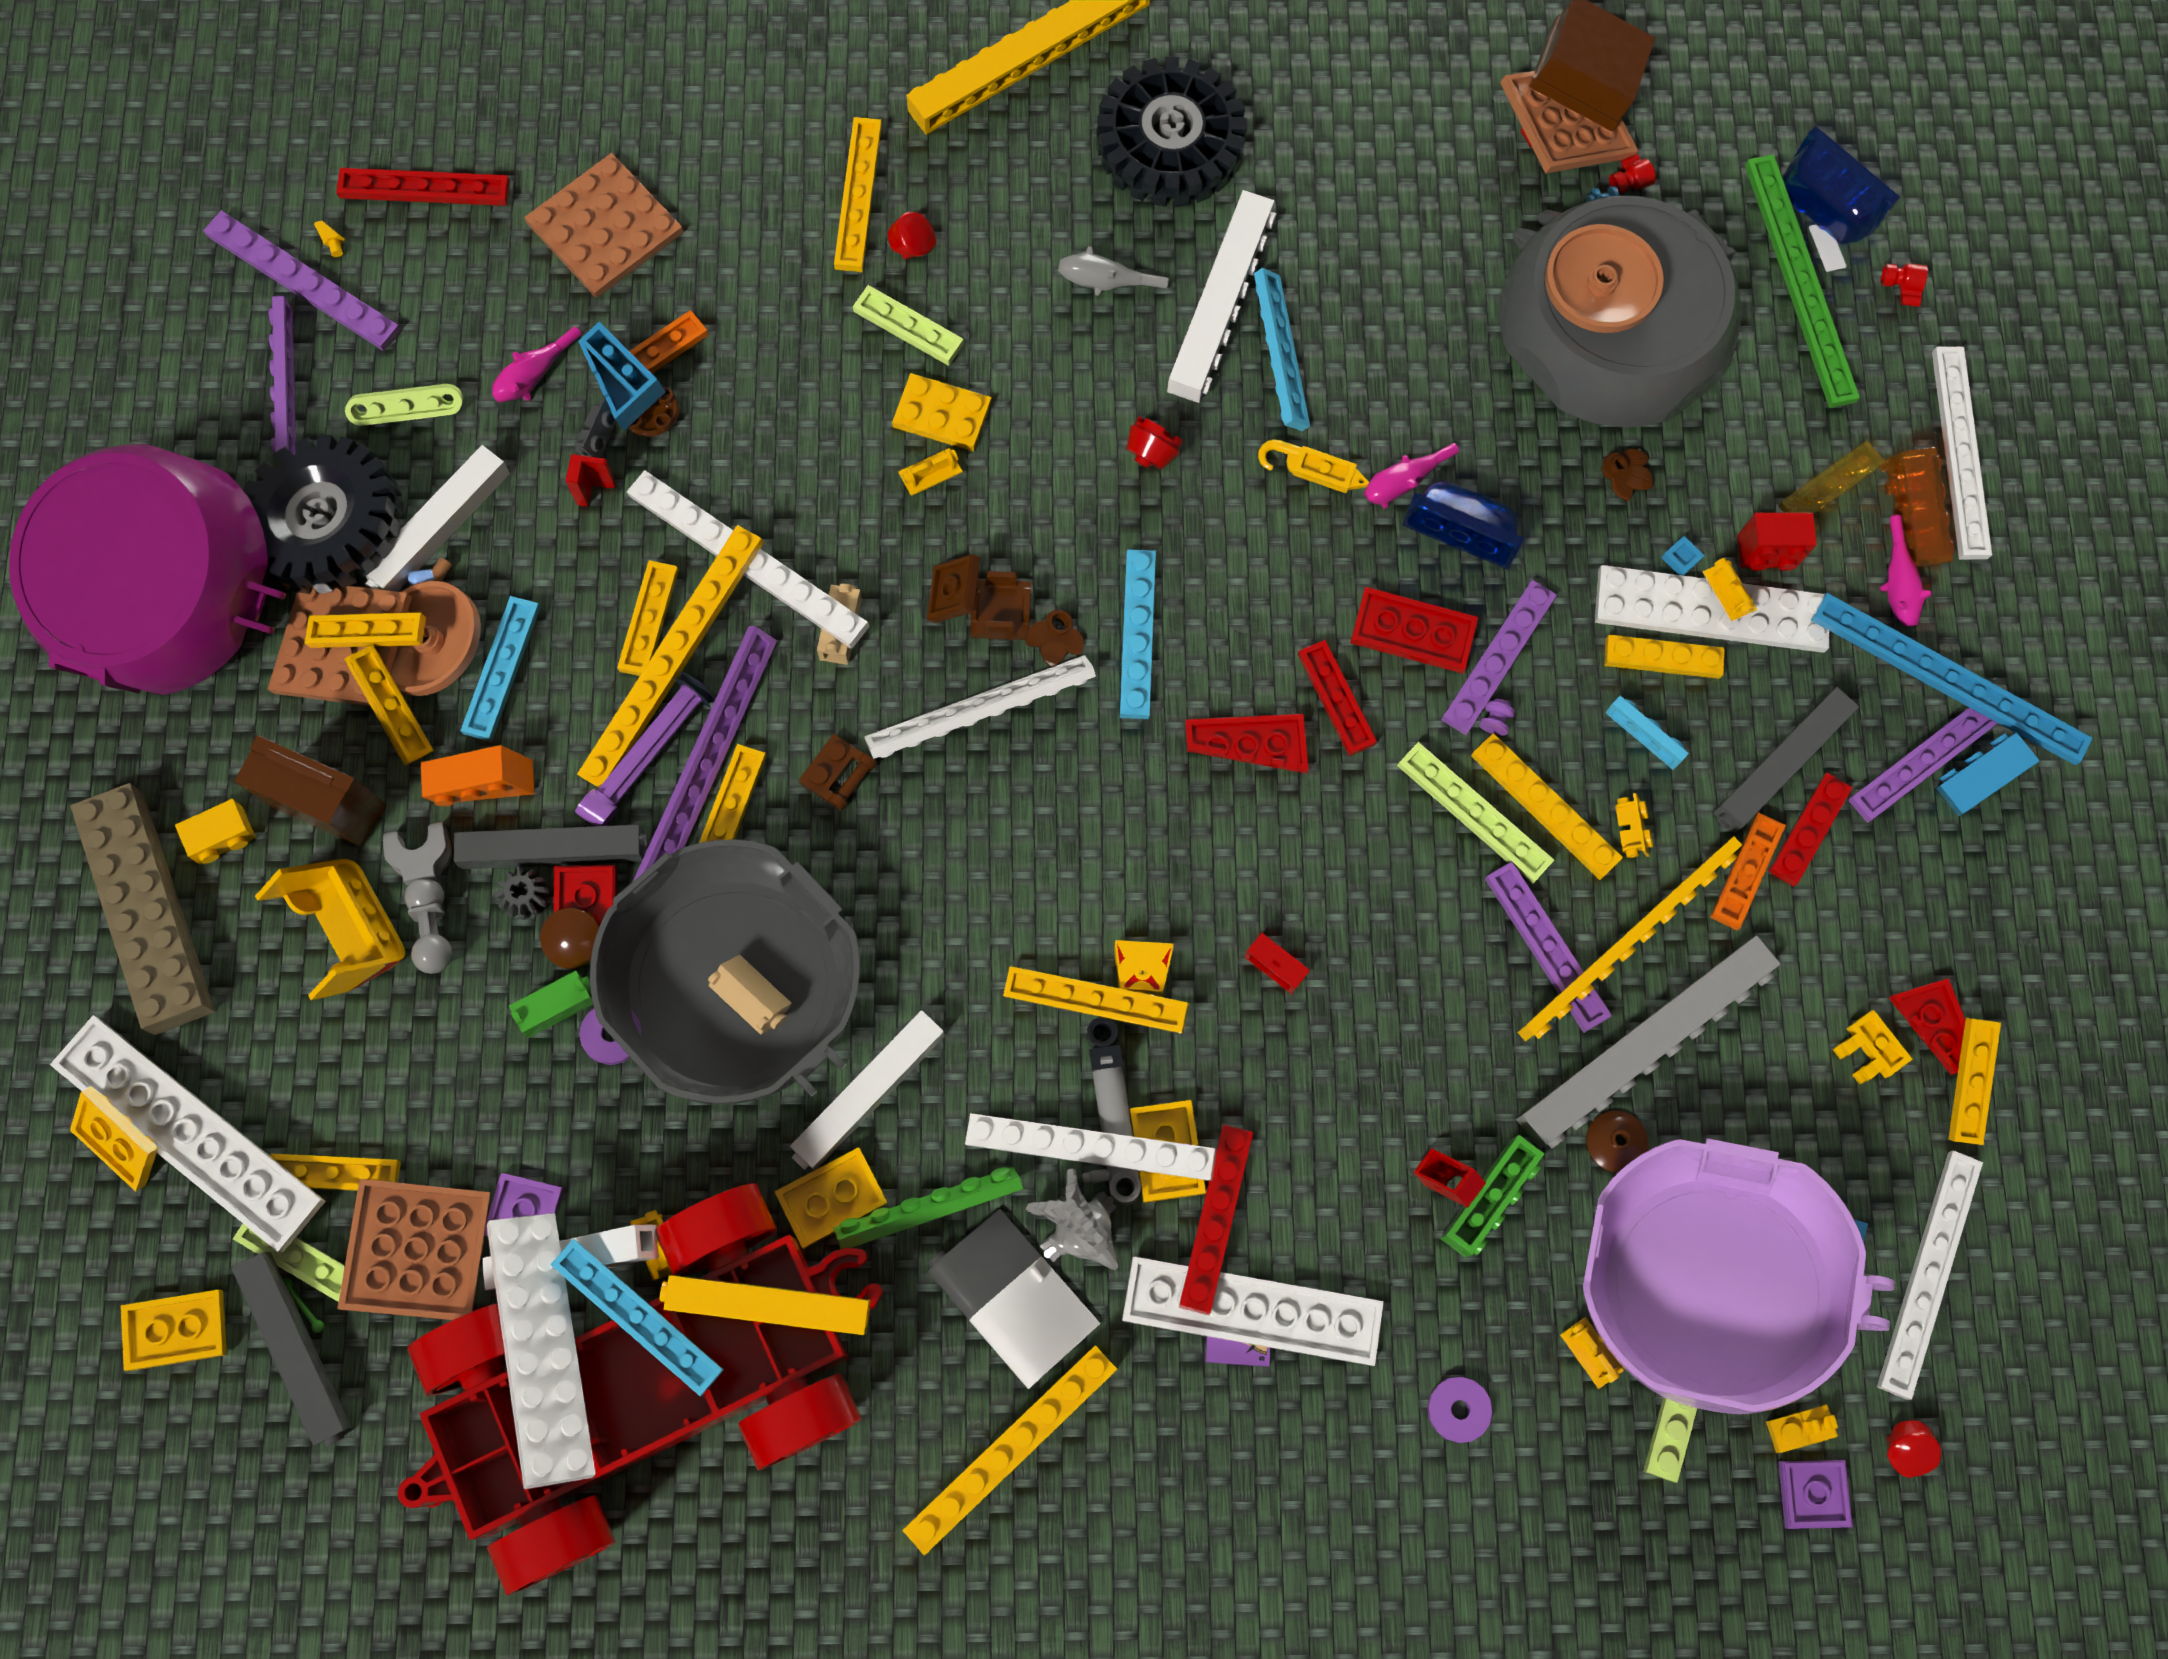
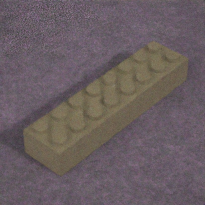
[70,783,215,1035]

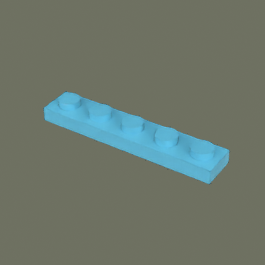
[460,596,541,742]

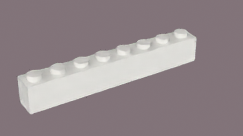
[1167,190,1277,403]

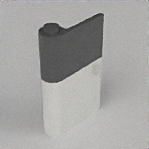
[928,1209,1101,1389]

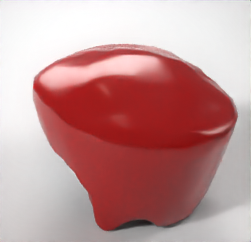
[888,212,936,260]
[1886,1420,1942,1478]

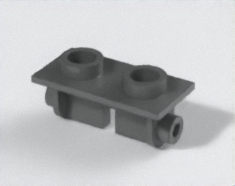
[574,398,617,458]

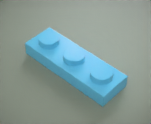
[1605,696,1689,770]

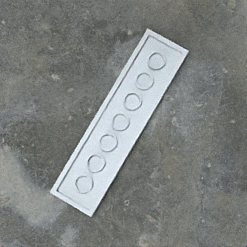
[1595,565,1829,653]
[487,1213,595,1489]
[1122,1257,1384,1366]

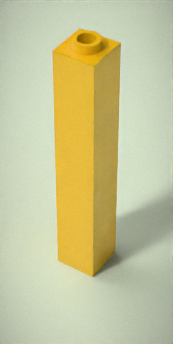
[660,1275,871,1335]

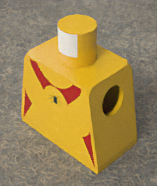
[1114,940,1173,997]

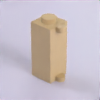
[817,584,862,665]
[708,954,792,1035]

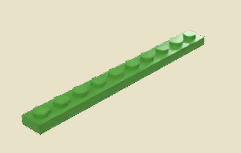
[1745,154,1860,408]

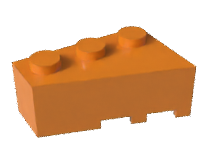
[421,745,535,806]

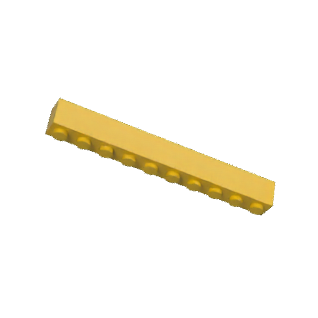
[907,0,1150,135]

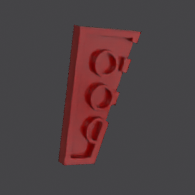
[1185,714,1309,774]

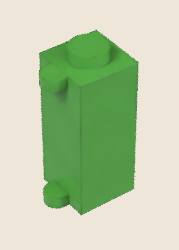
[509,971,593,1038]

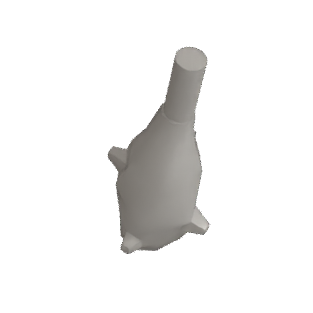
[1058,246,1169,296]

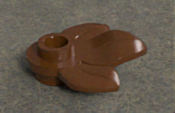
[1601,449,1654,501]
[1025,610,1084,667]

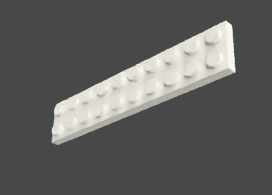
[50,1015,325,1253]

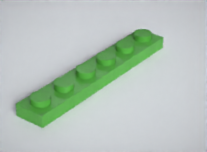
[833,1167,1023,1249]

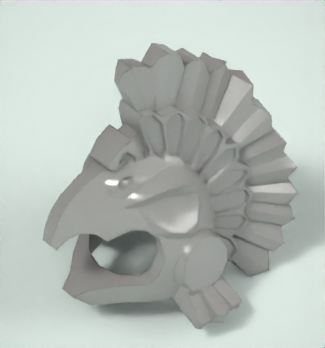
[1025,1168,1119,1271]

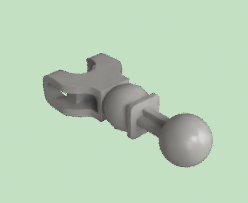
[383,821,453,974]

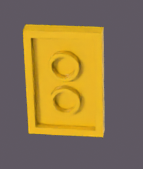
[892,373,991,452]
[70,1086,158,1192]
[1129,1100,1206,1203]
[775,1147,888,1249]
[121,1290,227,1371]

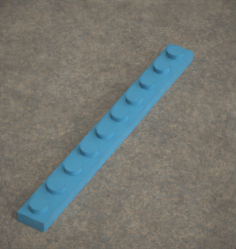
[1811,593,2093,766]

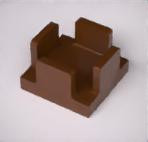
[970,571,1031,640]

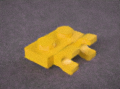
[1833,1009,1913,1084]

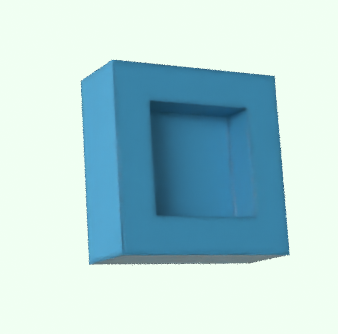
[1661,536,1705,576]

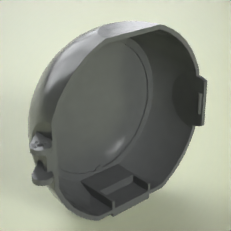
[1499,196,1741,427]
[590,840,860,1104]

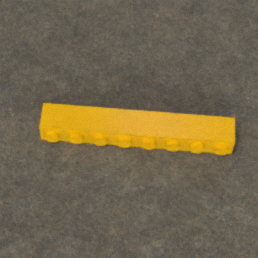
[902,1345,1117,1556]

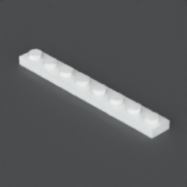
[1932,347,1992,560]
[864,655,1096,759]
[965,1113,1217,1181]
[1877,1151,1983,1400]

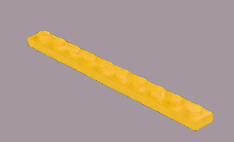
[577,525,764,788]
[1517,837,1742,1041]

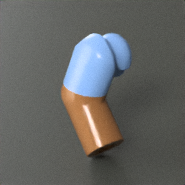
[408,558,452,586]

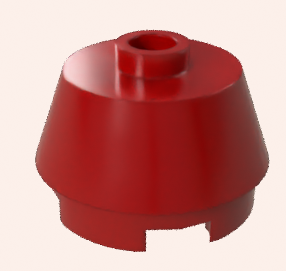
[1126,416,1184,470]

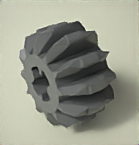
[495,867,549,920]

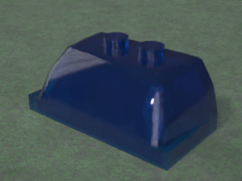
[1782,126,1900,244]
[1402,480,1524,570]

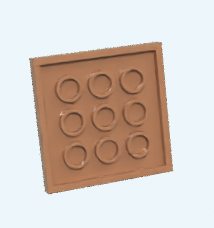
[1500,71,1638,174]
[524,153,684,298]
[267,584,412,706]
[338,1179,491,1320]

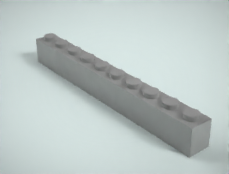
[1516,935,1780,1149]

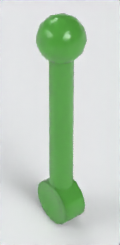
[284,1278,325,1333]

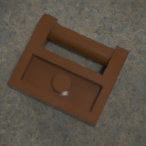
[798,734,877,811]

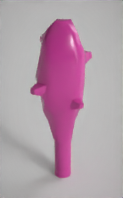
[492,326,582,403]
[1363,443,1459,509]
[1880,515,1932,627]

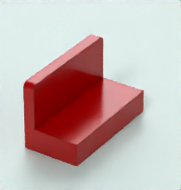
[566,454,616,507]

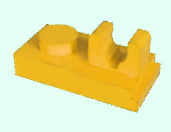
[1766,1404,1839,1453]

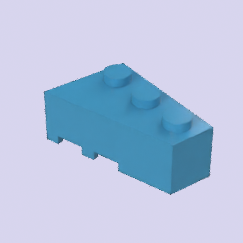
[578,322,666,431]
[1936,732,2039,817]

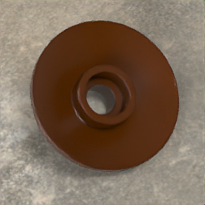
[1586,1111,1648,1173]

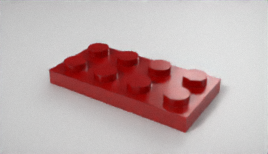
[1350,587,1478,674]

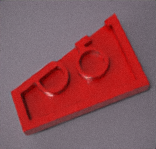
[1888,978,1966,1075]

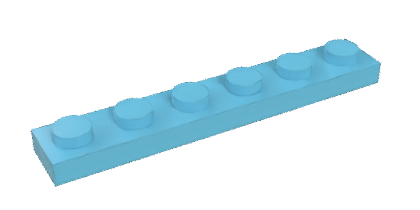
[1254,268,1310,431]
[1120,549,1156,719]
[550,1239,724,1397]

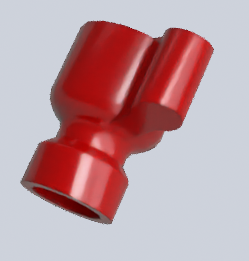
[1609,154,1656,195]
[1881,263,1928,307]

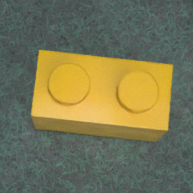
[175,799,256,864]

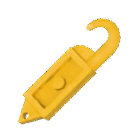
[1258,439,1369,493]

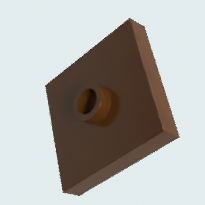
[927,554,980,623]

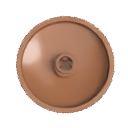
[1545,224,1664,333]
[390,581,481,696]

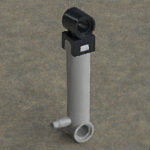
[1082,1017,1141,1205]

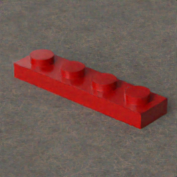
[1298,640,1377,757]
[1768,772,1852,887]

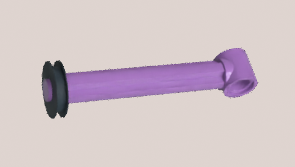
[575,671,715,827]

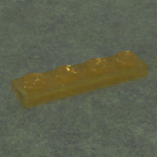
[1778,441,1886,515]

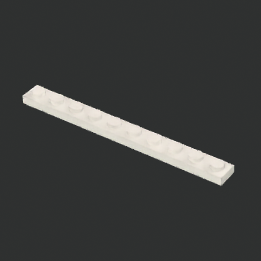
[627,470,870,649]

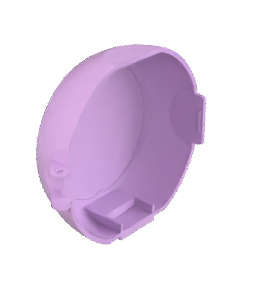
[1583,1138,1895,1414]

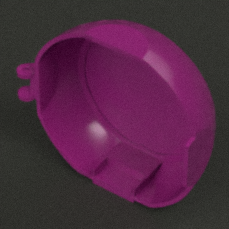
[9,444,286,695]

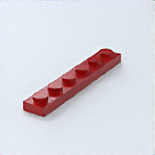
[336,168,510,206]
[1178,1124,1253,1316]

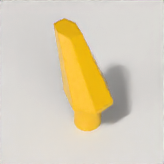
[314,221,345,257]

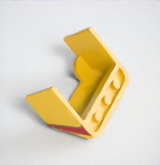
[255,859,405,1000]

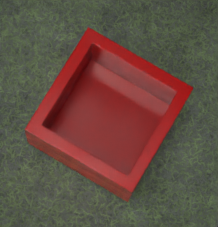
[1737,513,1816,571]

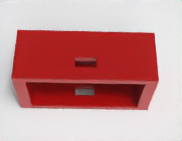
[1244,932,1310,995]
[1413,1148,1486,1208]

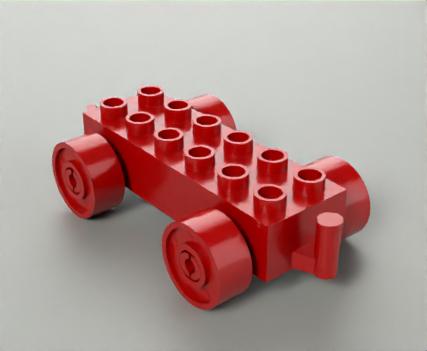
[398,1183,883,1596]

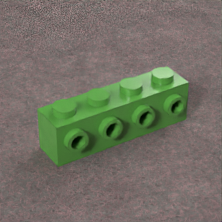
[1440,1135,1544,1258]

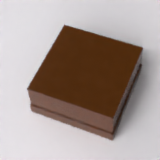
[1529,0,1655,132]
[234,735,387,848]

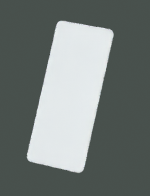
[1809,222,1846,272]

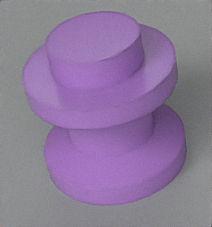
[1479,699,1515,736]

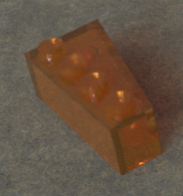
[1879,447,1954,569]

